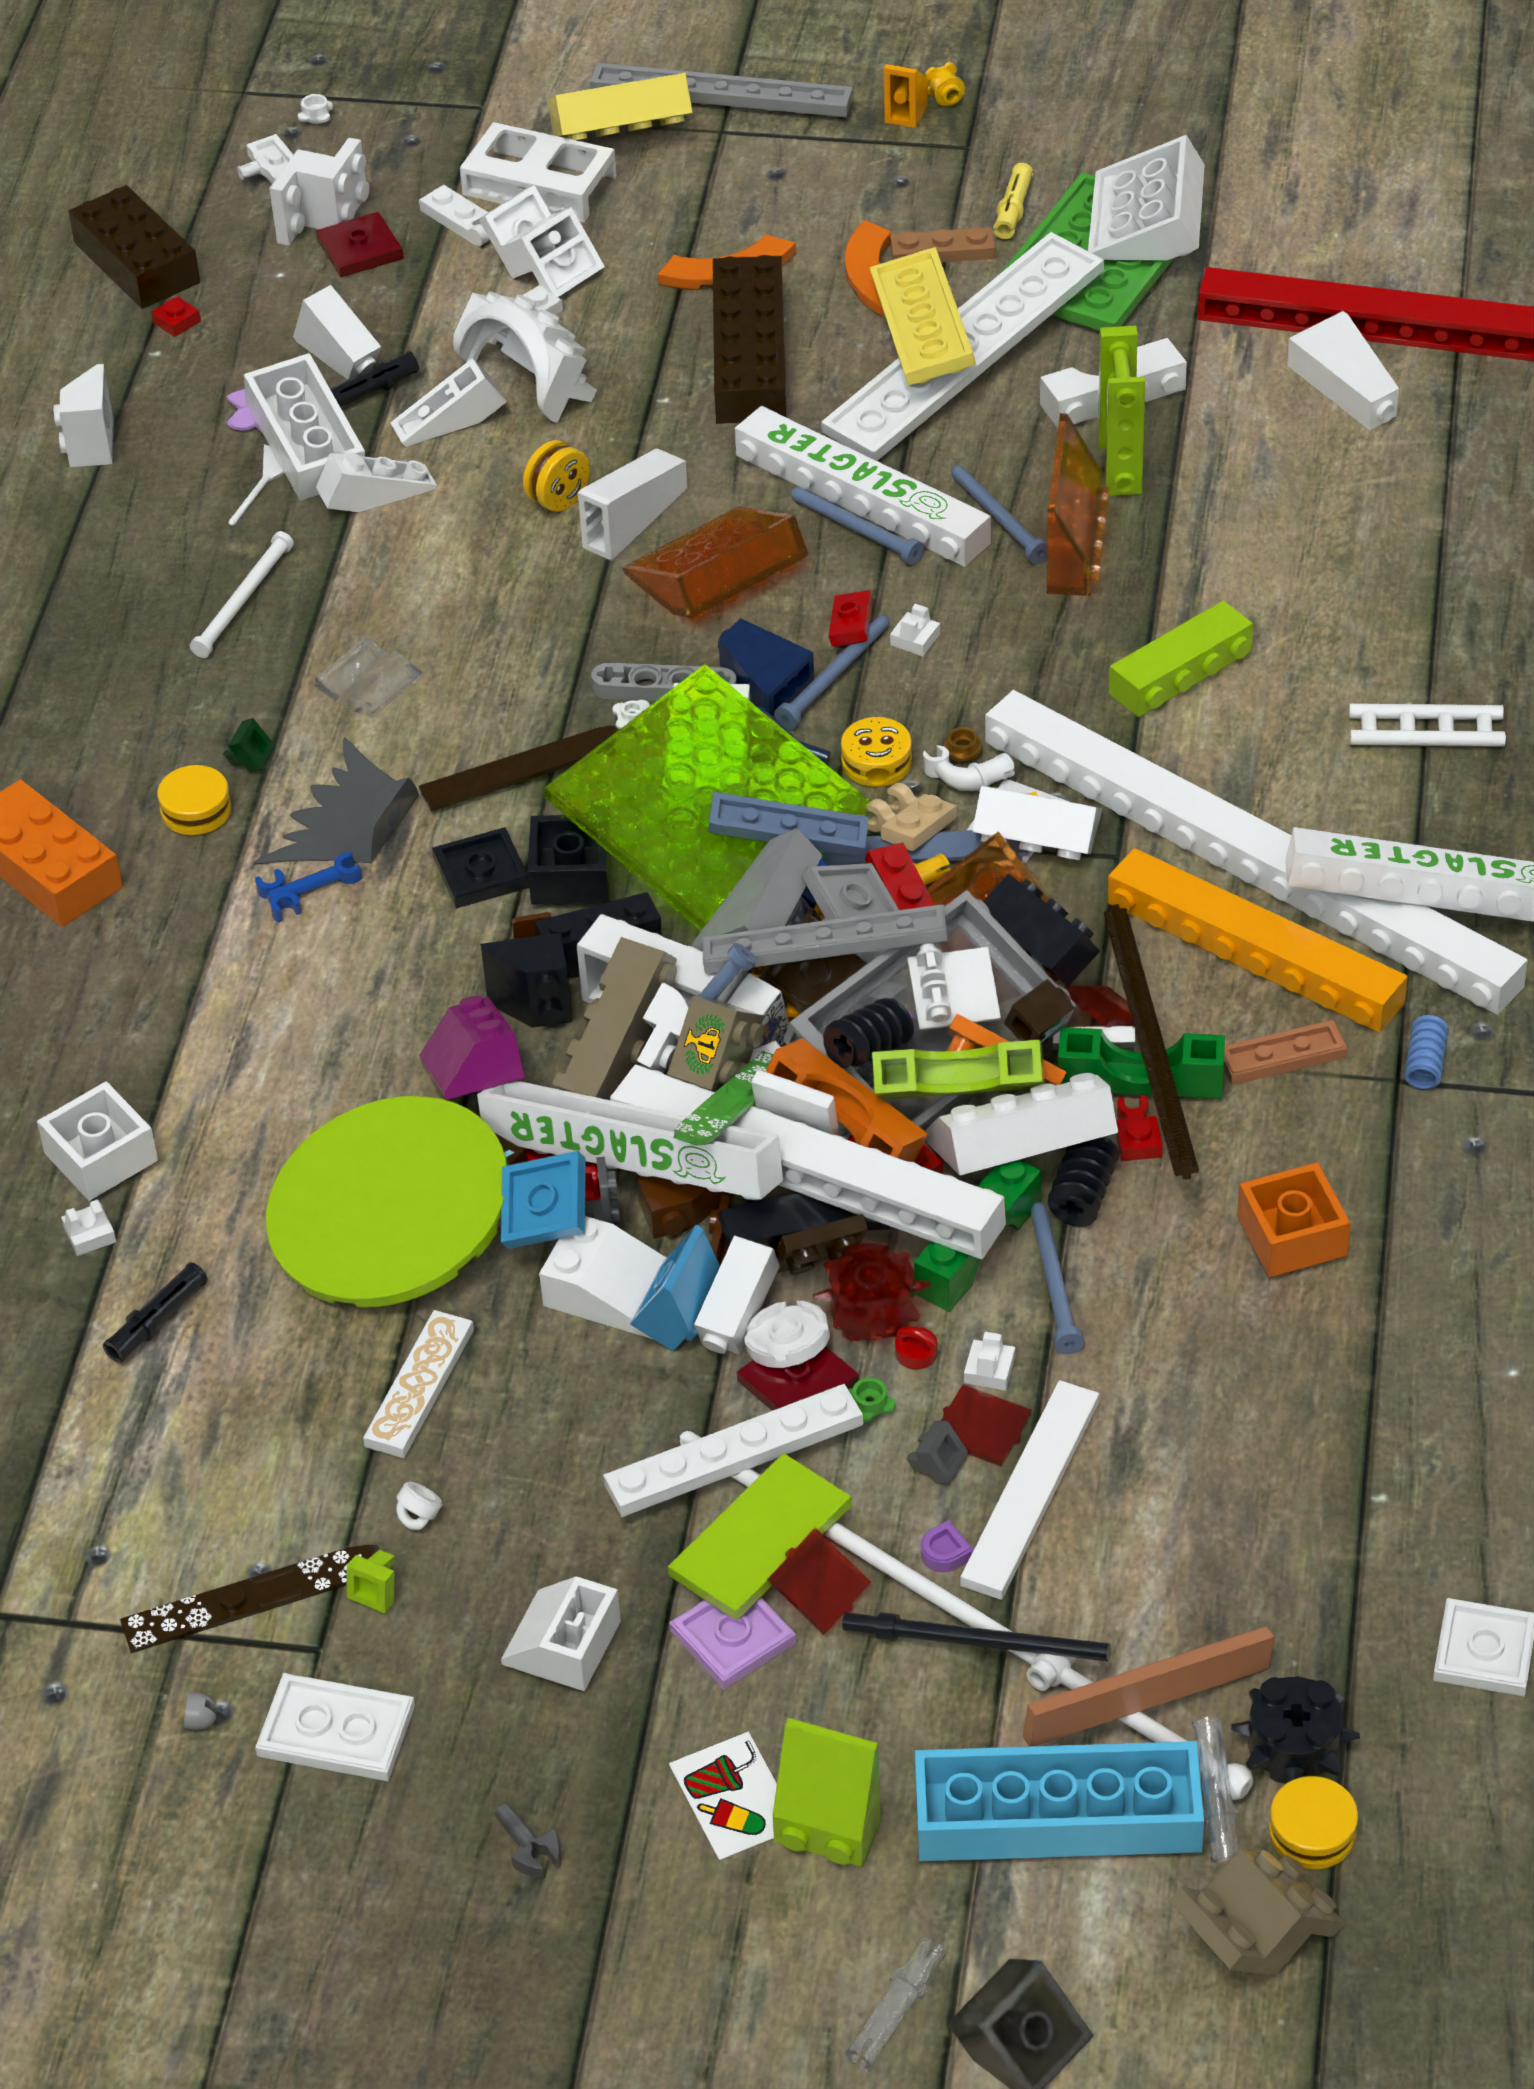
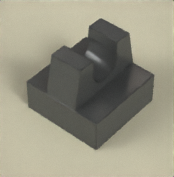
[906,1421,968,1483]

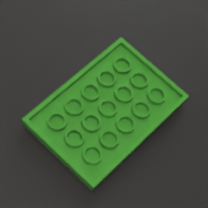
[1001,172,1204,331]

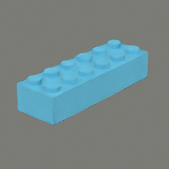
[915,1741,1204,1861]

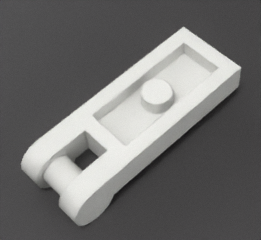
[419,185,489,247]

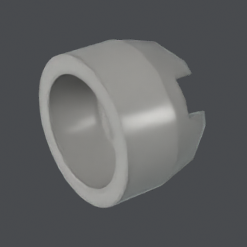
[183,1692,218,1730]

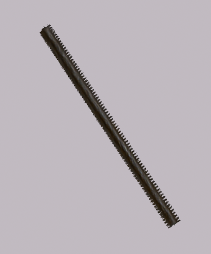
[1104,904,1199,1180]

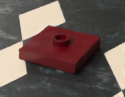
[315,212,404,277]
[737,1346,859,1411]

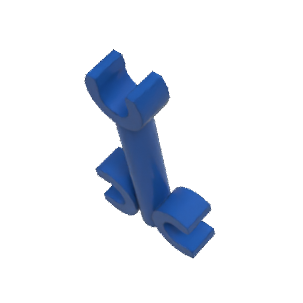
[255,852,362,922]

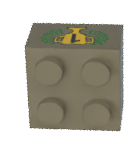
[667,996,764,1091]

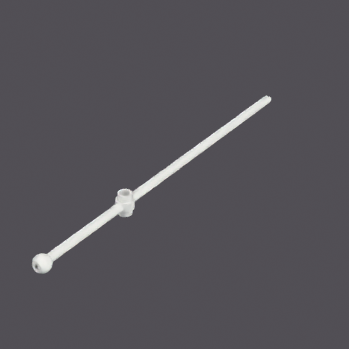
[680,1431,1253,1800]

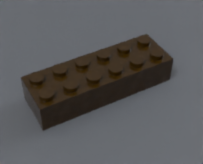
[713,255,787,424]

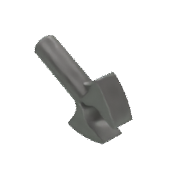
[495,1804,560,1879]

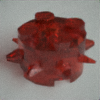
[813,1242,931,1342]

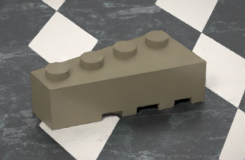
[551,937,677,1100]

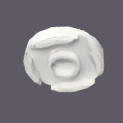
[744,1301,830,1368]

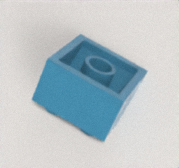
[630,1225,720,1351]

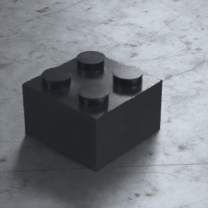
[528,814,611,904]

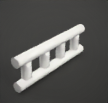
[1349,703,1506,747]

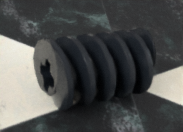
[823,997,914,1068]
[1047,1137,1120,1227]

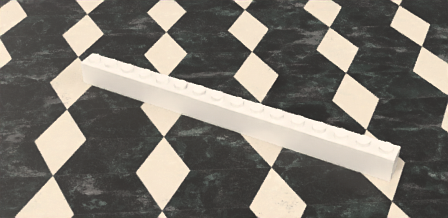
[985,690,1528,1015]

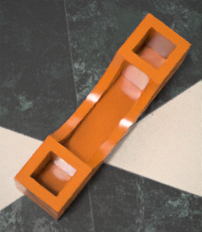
[765,1038,929,1162]

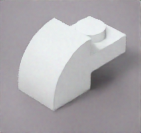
[637,982,690,1074]

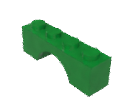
[1058,1027,1225,1099]
[914,1160,1041,1312]

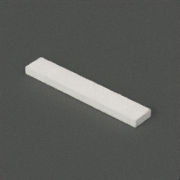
[960,1380,1100,1600]

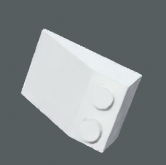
[539,1216,666,1339]

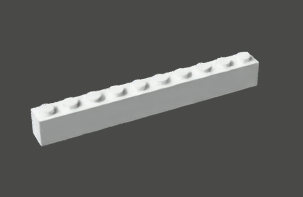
[610,1064,1006,1259]

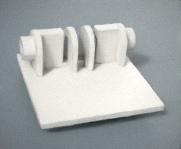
[907,943,1001,1031]

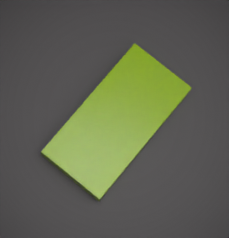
[668,1453,852,1621]

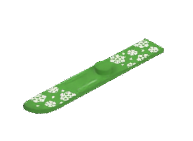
[673,1051,774,1145]

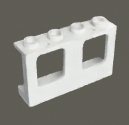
[460,122,617,222]

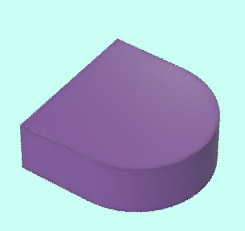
[921,1520,974,1572]

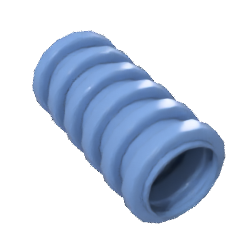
[1404,1015,1448,1089]

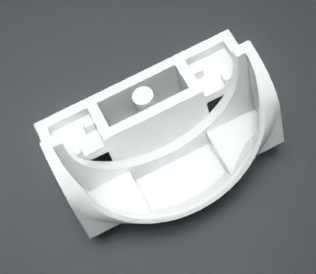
[453,292,597,423]

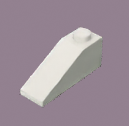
[390,358,507,447]

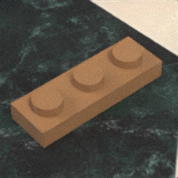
[890,227,995,263]

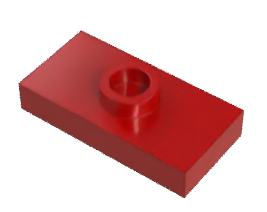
[828,590,873,647]

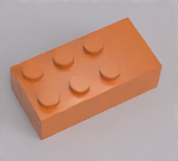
[0,779,123,927]

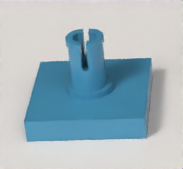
[501,1151,586,1249]

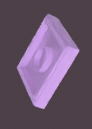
[669,1597,796,1690]

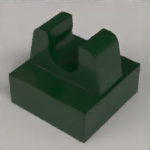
[223,718,275,773]

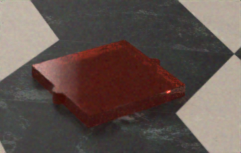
[1064,985,1134,1028]
[941,1384,1032,1467]
[766,1528,871,1635]

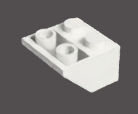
[501,1576,621,1691]

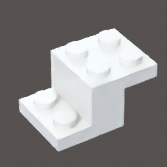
[269,138,369,246]
[479,185,605,297]

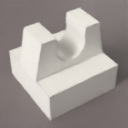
[890,604,940,656]
[61,1199,116,1256]
[964,1332,1015,1391]

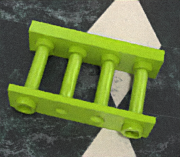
[1098,325,1145,496]

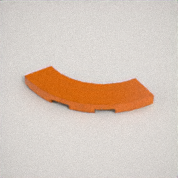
[845,220,892,317]
[658,234,796,290]

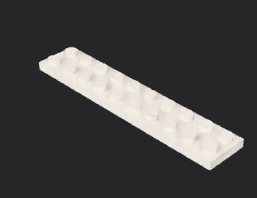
[821,232,1104,461]

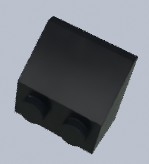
[480,933,572,1028]

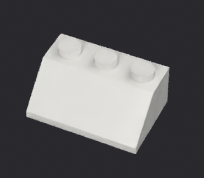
[972,786,1102,860]

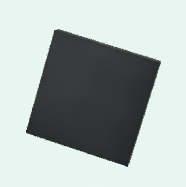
[432,827,529,909]

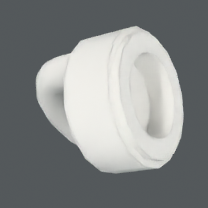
[396,1482,442,1530]

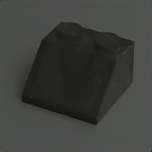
[947,1959,1094,2089]

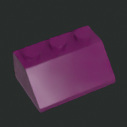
[419,996,525,1100]

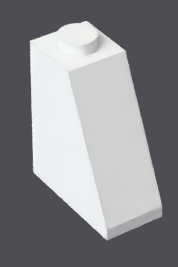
[293,285,381,380]

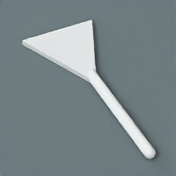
[229,444,284,526]

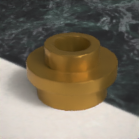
[944,727,982,762]

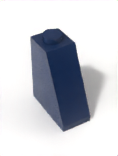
[718,618,814,720]

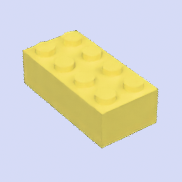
[547,73,692,141]

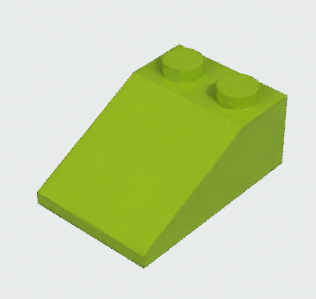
[772,1718,881,1867]

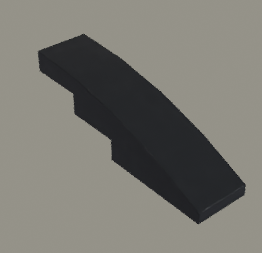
[717,1193,891,1249]

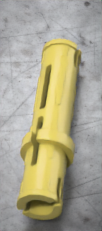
[993,163,1033,239]

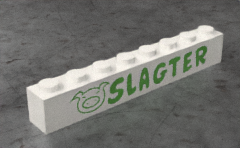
[735,406,991,567]
[1285,827,1534,922]
[477,1081,783,1200]

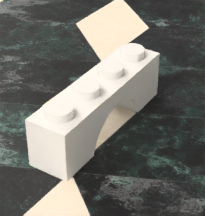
[1040,338,1187,429]

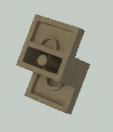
[1169,1848,1345,1976]

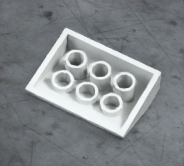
[1088,135,1205,261]
[925,1073,1118,1175]

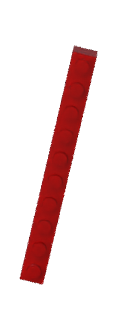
[1198,267,1534,362]

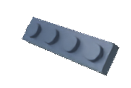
[707,792,869,858]

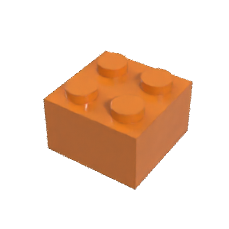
[1237,1162,1351,1278]

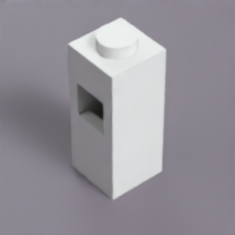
[694,1236,780,1355]

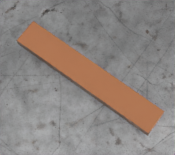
[1022,1626,1275,1747]

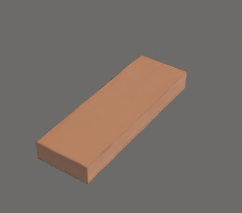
[1224,1020,1348,1085]

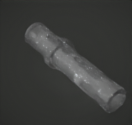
[1192,1717,1239,1863]
[845,1937,946,2071]

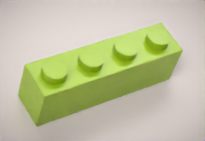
[1109,600,1253,717]

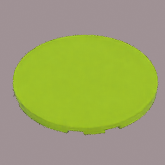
[266,1096,509,1308]

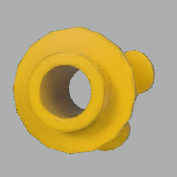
[925,62,965,106]

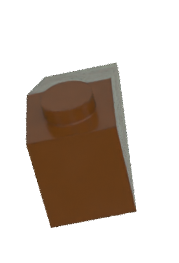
[637,1175,737,1239]

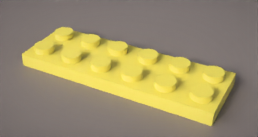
[869,247,976,386]

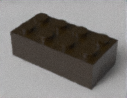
[68,185,201,309]

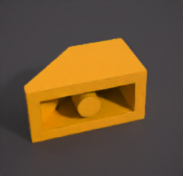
[883,64,928,128]

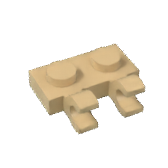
[865,783,957,851]

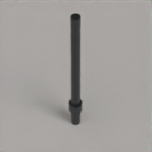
[842,1612,1111,1662]

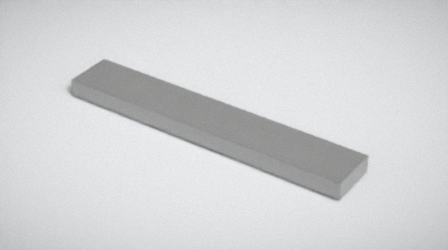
[703,905,948,974]

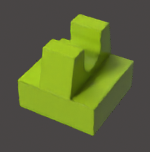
[347,1549,395,1614]

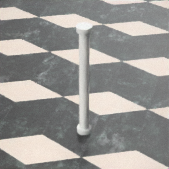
[190,531,294,658]

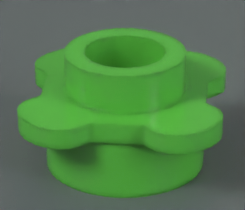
[848,1378,895,1422]

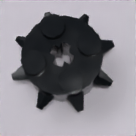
[1231,1676,1360,1784]

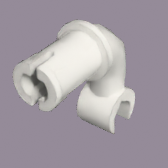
[923,745,1015,792]

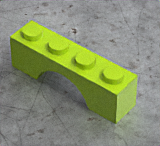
[872,1040,1045,1100]

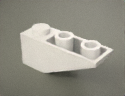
[316,452,437,512]

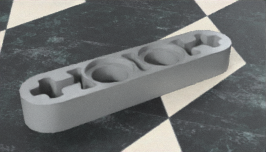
[591,663,737,702]

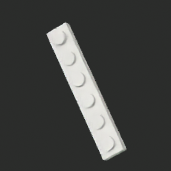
[603,1384,863,1517]

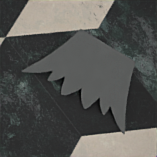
[253,737,419,864]

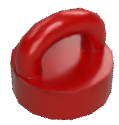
[895,1326,938,1369]

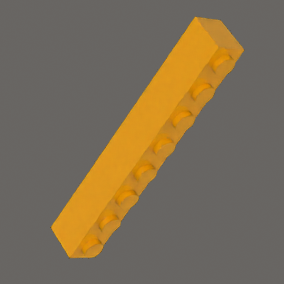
[1108,848,1408,1033]

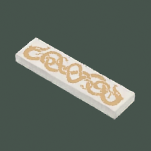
[363,1310,474,1458]

